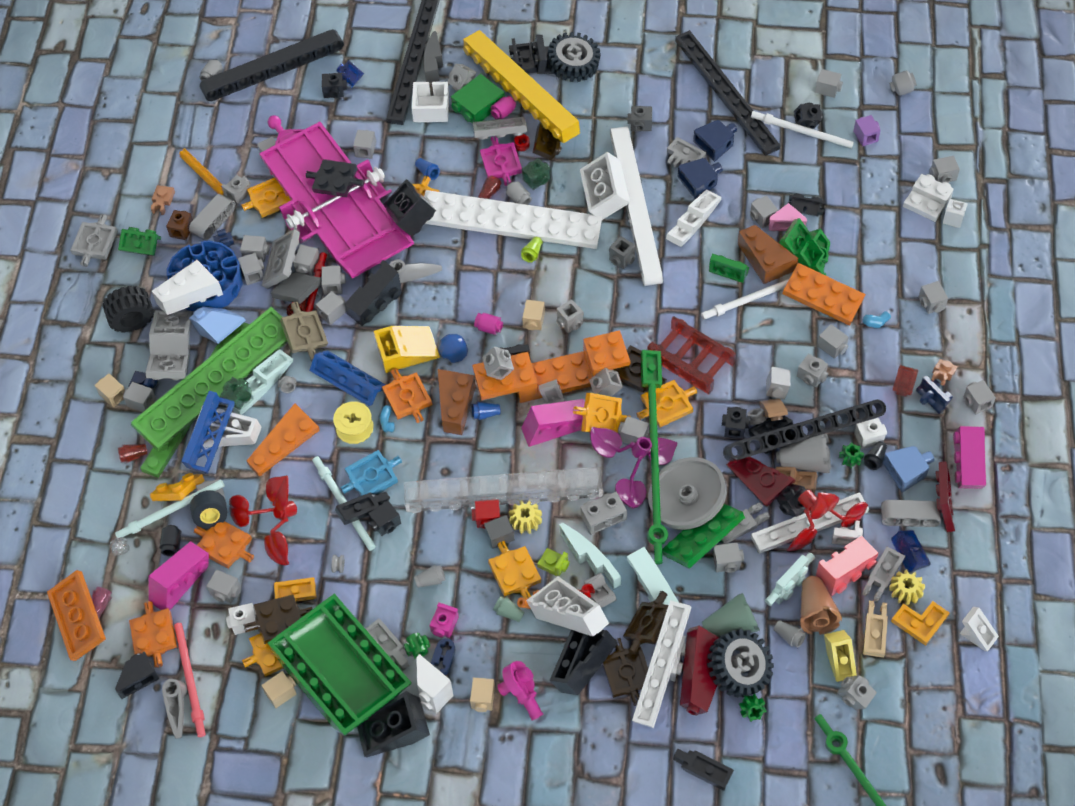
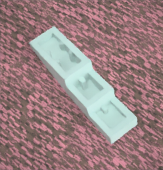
[227,349,293,415]
[559,523,621,589]
[627,547,679,605]

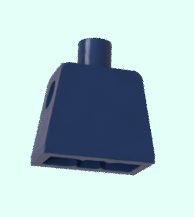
[693,120,737,162]
[678,158,723,199]

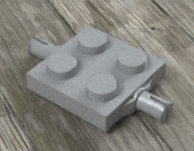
[70,214,118,267]

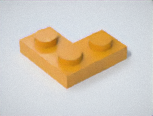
[149,473,205,501]
[274,577,317,604]
[891,601,950,646]

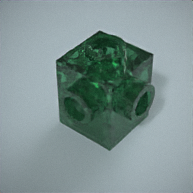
[522,158,550,190]
[220,377,252,410]

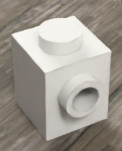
[854,418,887,450]
[226,603,256,635]

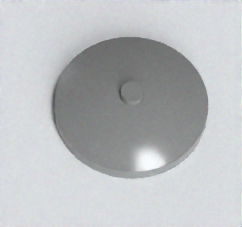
[648,457,727,530]

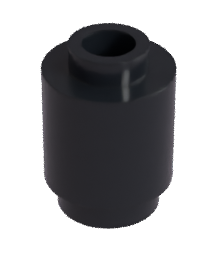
[159,525,182,556]

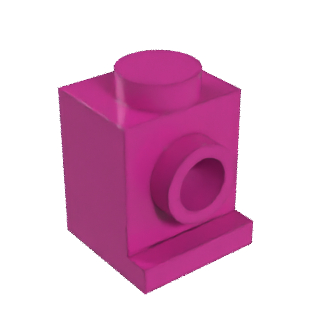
[429,602,459,638]

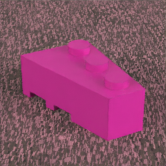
[521,399,585,447]
[953,426,986,489]
[148,541,209,610]

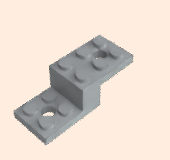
[146,311,193,380]

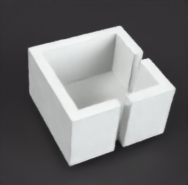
[412,82,449,122]

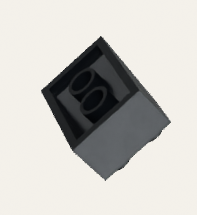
[383,179,436,237]
[357,691,430,757]

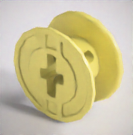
[333,402,374,444]

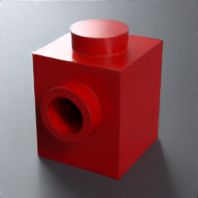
[471,499,500,529]

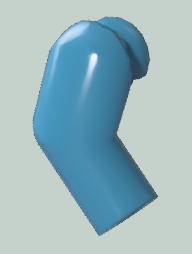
[862,311,891,328]
[379,405,395,433]

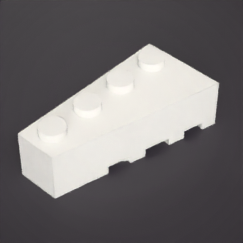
[526,576,609,636]

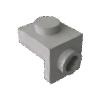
[539,379,565,404]
[584,573,617,608]

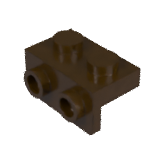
[533,122,562,161]

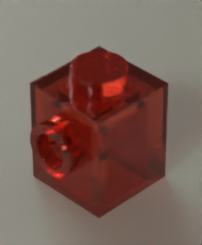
[893,365,918,397]

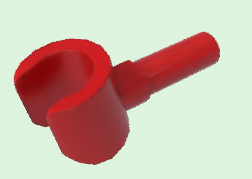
[577,584,595,598]

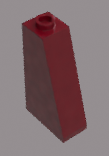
[680,625,719,716]

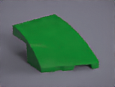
[779,218,830,275]

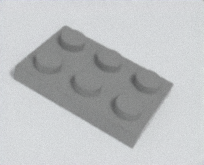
[473,117,527,140]
[262,229,300,289]

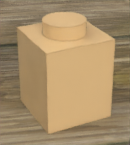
[522,300,545,330]
[94,374,125,408]
[261,671,297,708]
[470,677,495,712]

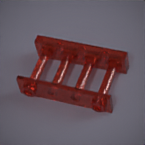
[647,316,736,395]

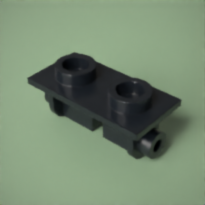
[788,193,825,217]

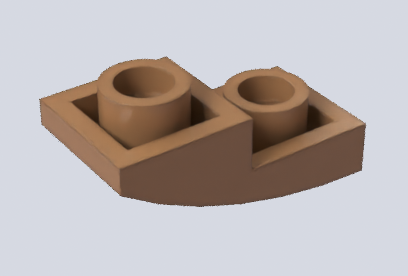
[759,398,788,421]

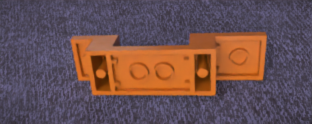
[472,330,630,403]

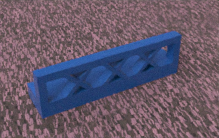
[309,350,386,406]
[181,391,235,474]

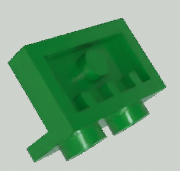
[118,227,161,256]
[709,253,749,283]

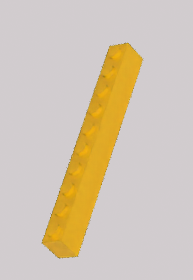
[463,30,580,143]

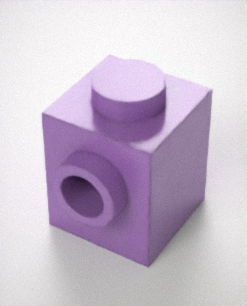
[853,115,881,147]

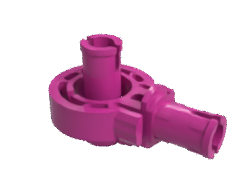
[497,661,544,721]

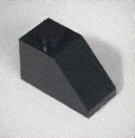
[115,651,159,699]

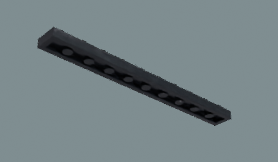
[386,0,440,125]
[675,30,780,156]

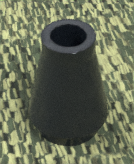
[864,441,887,470]

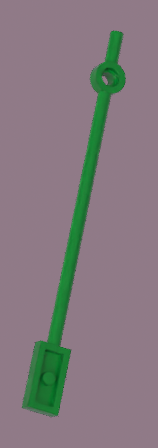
[641,350,668,565]
[814,714,886,806]

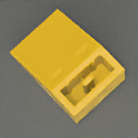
[374,326,440,373]

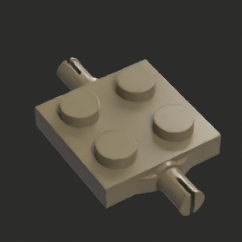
[280,302,328,361]

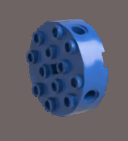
[167,240,243,312]

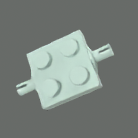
[764,552,815,606]

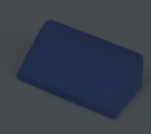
[891,530,931,572]

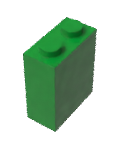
[451,74,505,124]

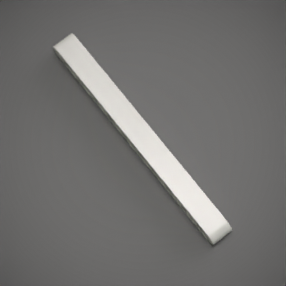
[610,126,663,286]

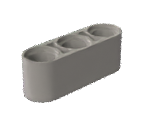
[189,194,236,240]
[881,500,941,527]

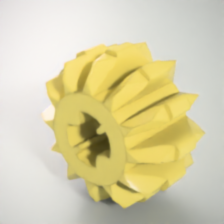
[509,500,542,535]
[889,569,925,605]

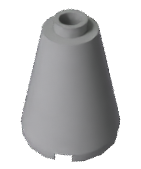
[776,434,831,473]

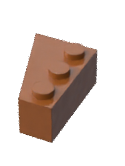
[738,225,798,284]
[438,369,476,435]

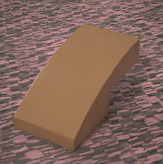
[776,467,818,493]

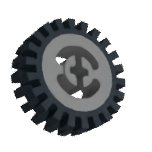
[547,32,601,82]
[707,629,774,698]

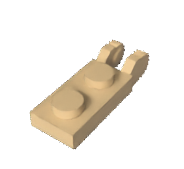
[863,600,888,658]

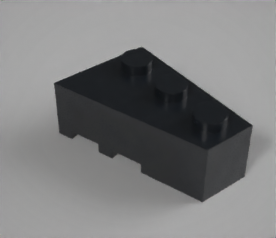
[345,260,402,326]
[549,630,618,695]

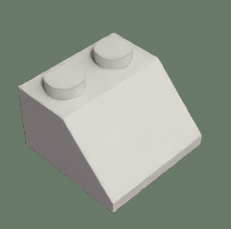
[417,654,454,714]

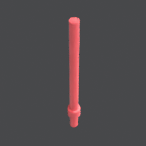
[174,623,206,737]

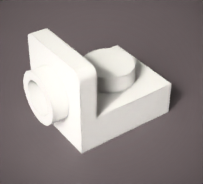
[832,520,863,546]

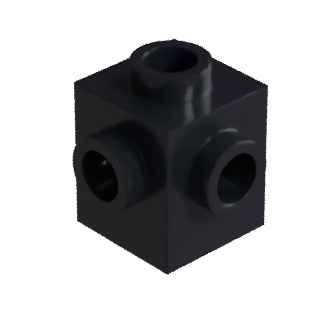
[321,73,347,98]
[794,102,823,129]
[721,407,750,439]
[776,484,807,517]

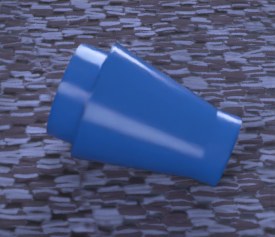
[415,158,440,180]
[472,401,501,421]

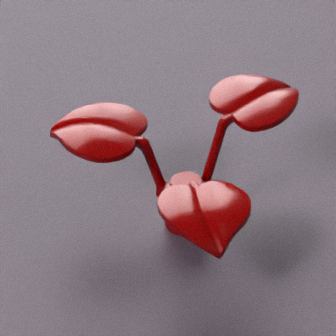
[229,475,297,565]
[786,490,868,552]

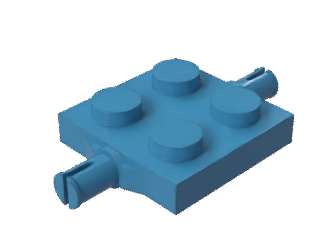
[340,450,402,496]

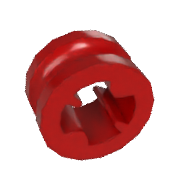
[514,134,530,152]

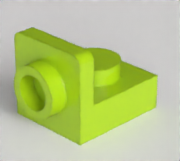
[537,548,570,577]

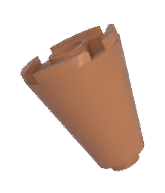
[800,576,842,635]

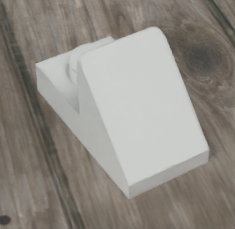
[943,199,968,228]
[960,607,999,652]

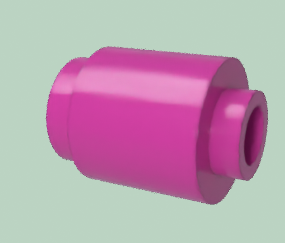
[491,96,516,119]
[474,312,503,335]

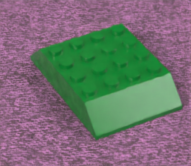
[268,593,412,736]

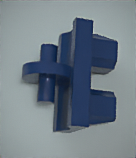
[916,376,953,414]

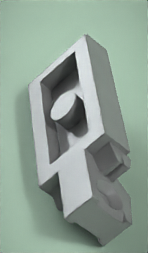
[365,618,409,670]

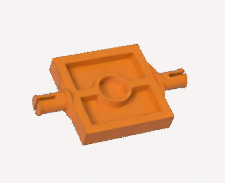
[382,368,432,423]
[194,521,254,569]
[129,601,177,668]

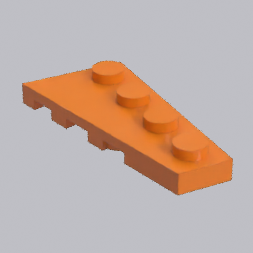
[246,403,320,477]

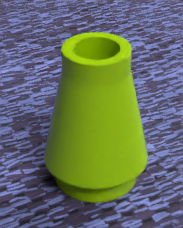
[521,237,543,263]

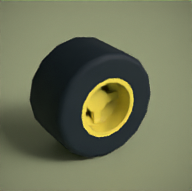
[190,490,228,529]

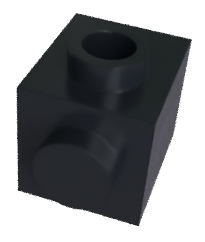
[368,501,401,536]

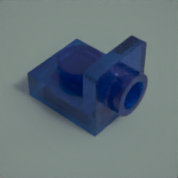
[336,60,364,87]

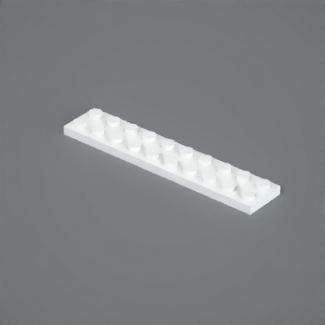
[424,190,602,249]

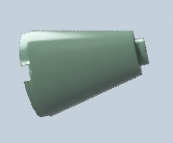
[702,593,760,637]

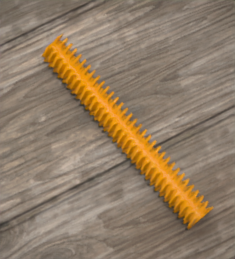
[179,148,224,196]

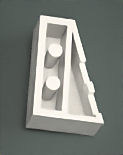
[152,260,223,315]
[190,406,261,447]

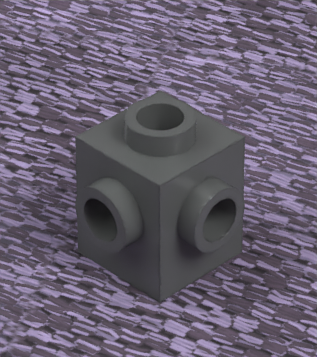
[627,106,652,132]
[609,236,636,269]

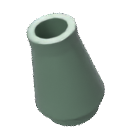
[493,596,525,623]

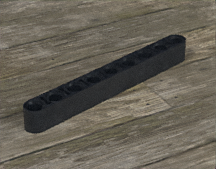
[199,29,344,101]
[723,399,886,462]

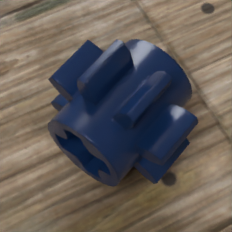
[213,229,234,249]

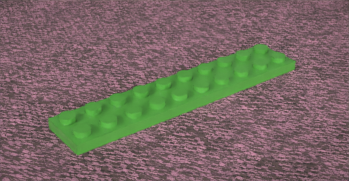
[131,307,287,451]

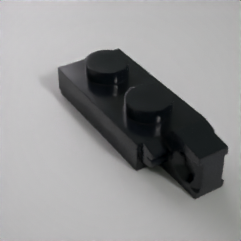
[335,492,390,525]
[673,749,734,791]

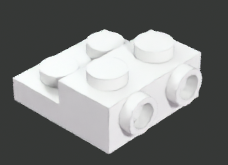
[903,174,954,222]

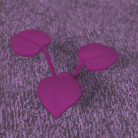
[590,427,678,508]

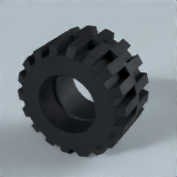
[102,286,154,333]

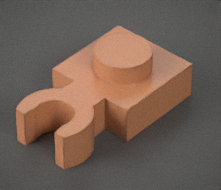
[151,185,175,215]
[931,359,958,386]

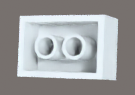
[580,152,630,220]

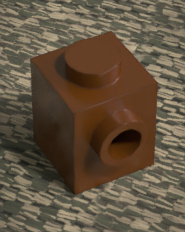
[166,210,193,240]

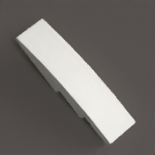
[666,190,722,247]

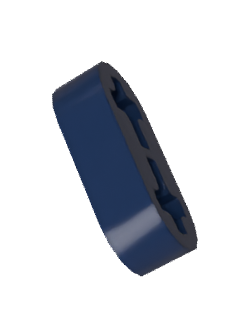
[431,638,456,676]

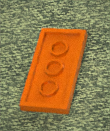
[782,263,866,326]
[47,570,106,661]

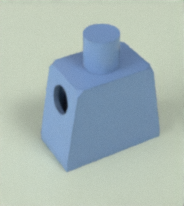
[883,446,934,492]

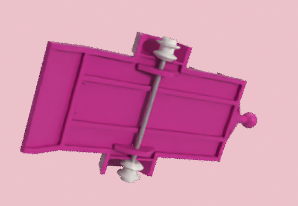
[259,115,414,279]

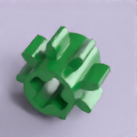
[839,442,864,468]
[404,633,430,659]
[739,694,766,722]

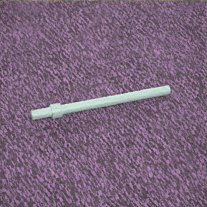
[312,456,376,551]
[115,480,225,539]

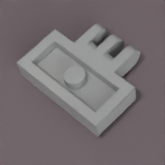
[667,137,706,168]

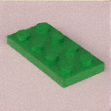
[662,504,745,569]

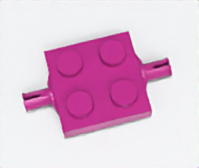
[480,136,522,186]

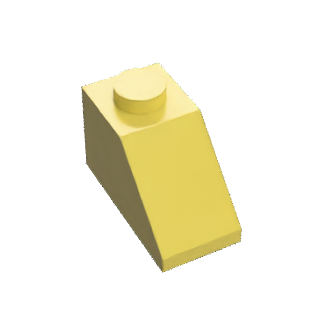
[824,630,857,682]

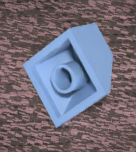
[189,307,246,344]

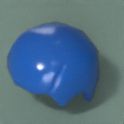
[438,334,468,363]

